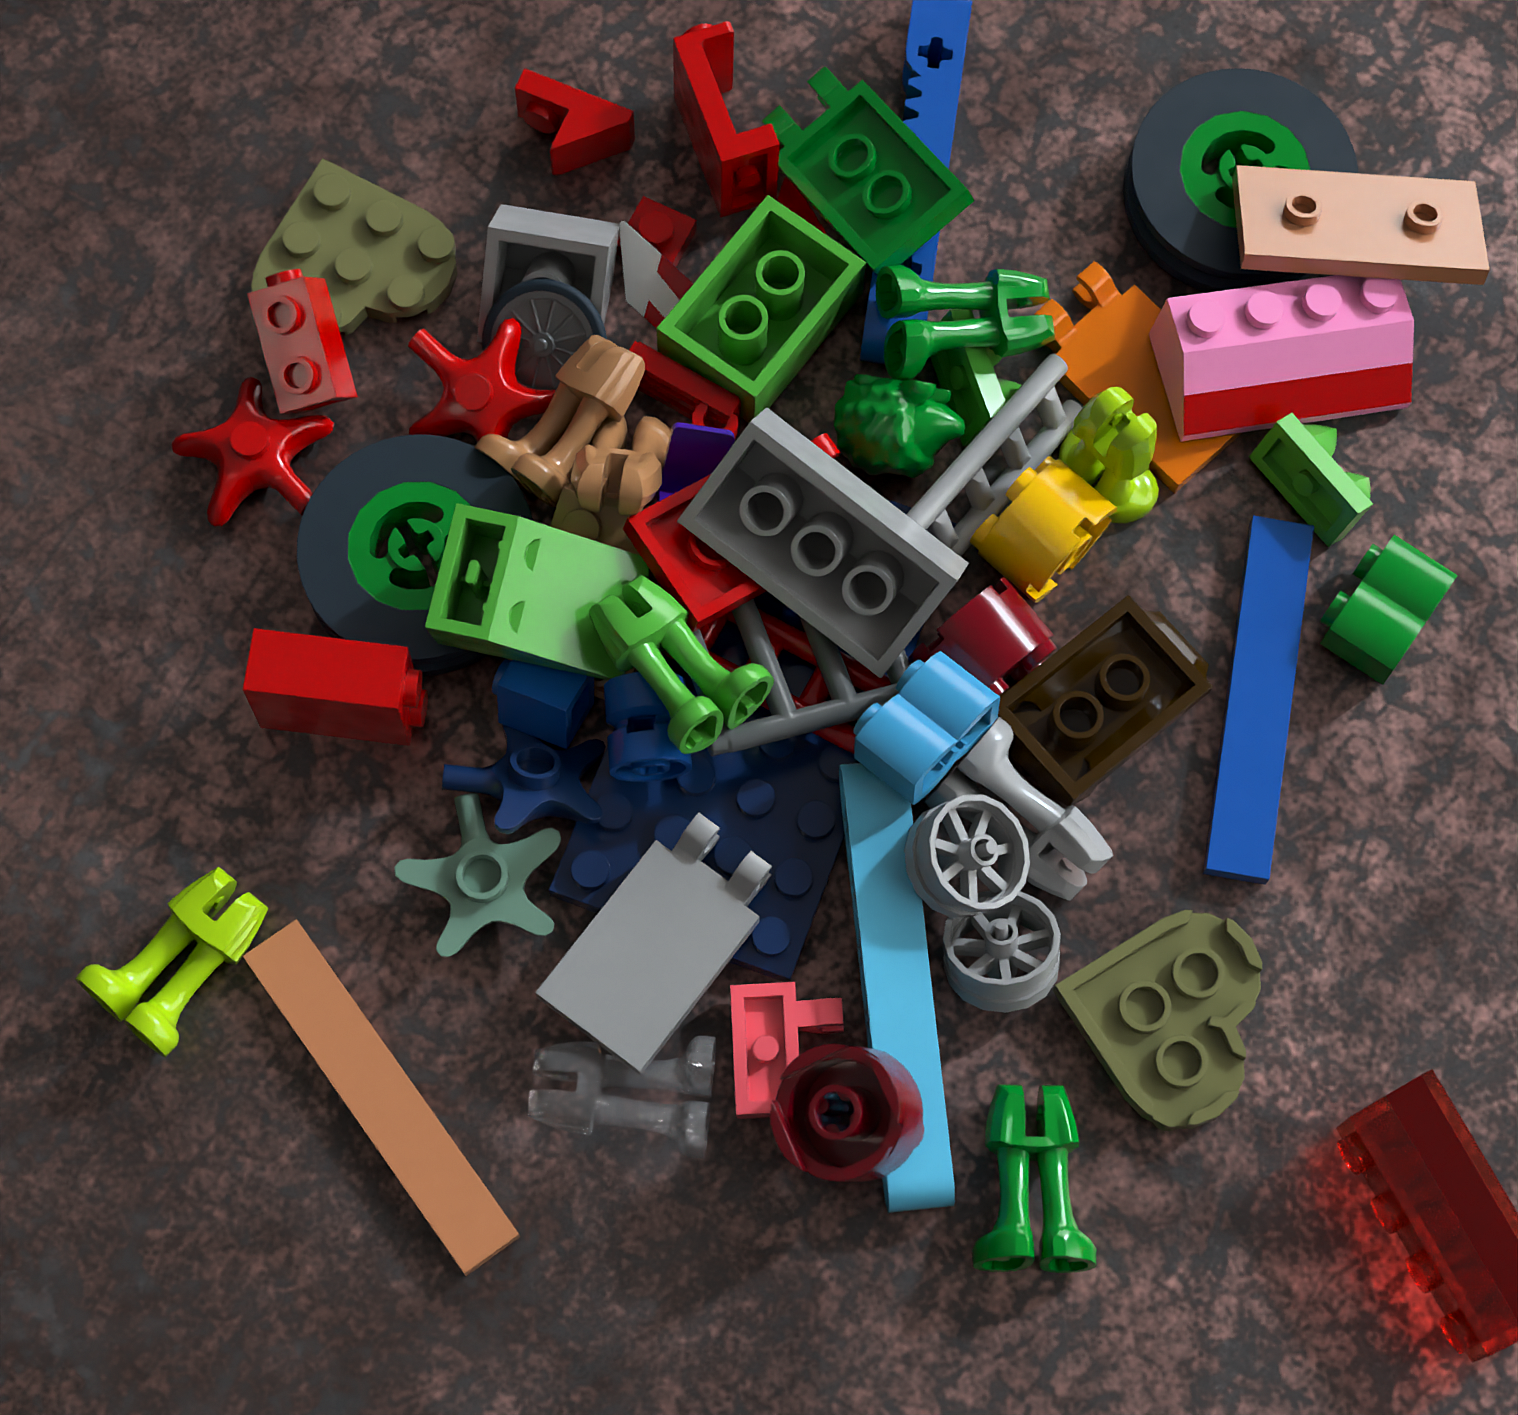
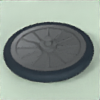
[482,279,607,390]

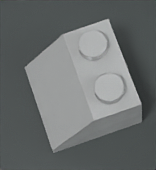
[477,204,620,342]

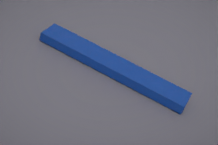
[1203,515,1314,885]

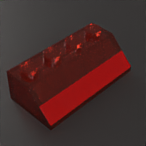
[1336,1069,1518,1363]

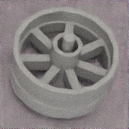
[904,795,1030,918]
[943,890,1061,1013]

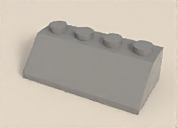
[677,408,969,678]

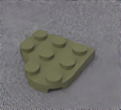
[251,158,458,336]
[1052,910,1262,1131]

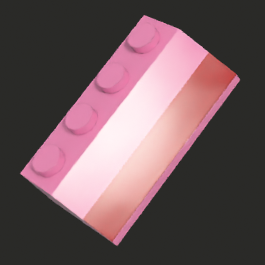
[1149,275,1414,441]

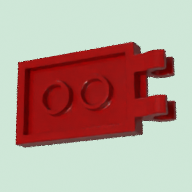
[623,433,840,632]

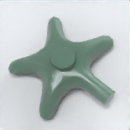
[394,793,561,957]

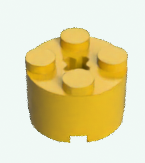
[970,456,1117,603]

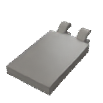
[535,813,772,1076]

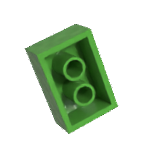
[657,195,866,423]

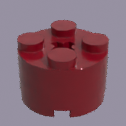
[908,577,1057,696]
[770,1044,924,1182]

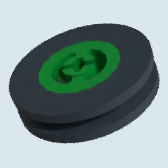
[1123,68,1358,293]
[297,434,533,676]

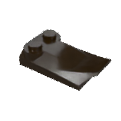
[998,595,1213,807]

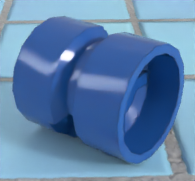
[604,672,692,782]

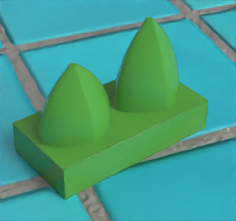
[930,309,1022,446]
[1249,413,1373,547]

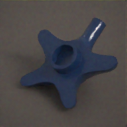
[442,724,606,834]

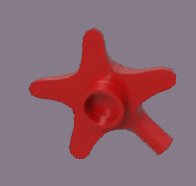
[408,318,556,443]
[171,377,334,526]

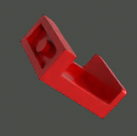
[673,21,780,218]

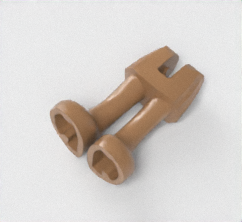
[475,335,645,507]
[571,416,671,516]

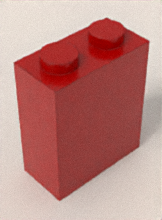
[242,628,428,746]

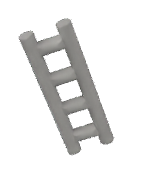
[906,354,1082,557]

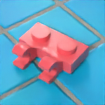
[730,982,844,1119]

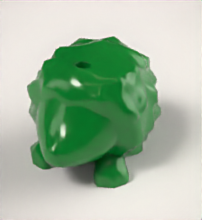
[834,374,965,478]

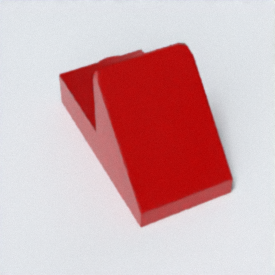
[515,68,635,176]

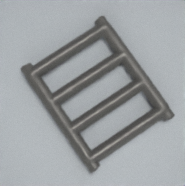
[663,589,910,757]

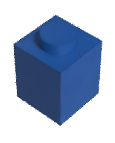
[492,659,594,749]

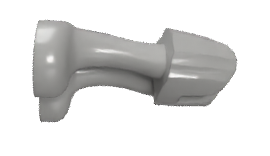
[924,717,1113,901]

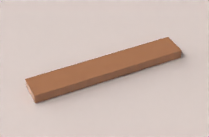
[243,919,520,1276]

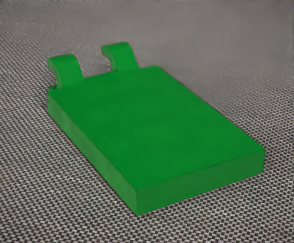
[762,66,974,276]

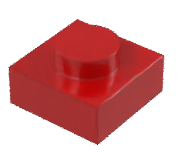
[616,196,697,267]

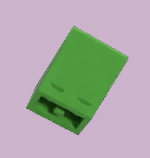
[425,503,650,680]

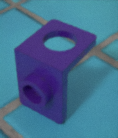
[656,422,735,502]

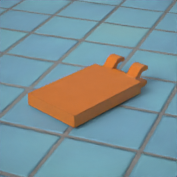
[1034,261,1243,494]

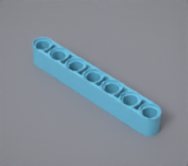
[839,763,955,1213]

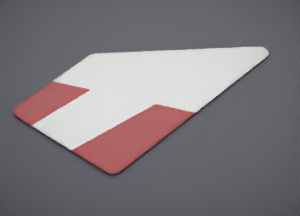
[619,221,694,329]

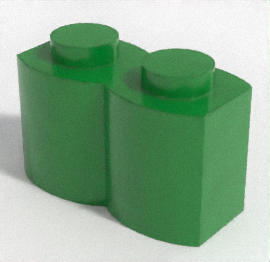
[1320,535,1458,685]

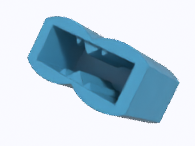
[853,651,1000,805]

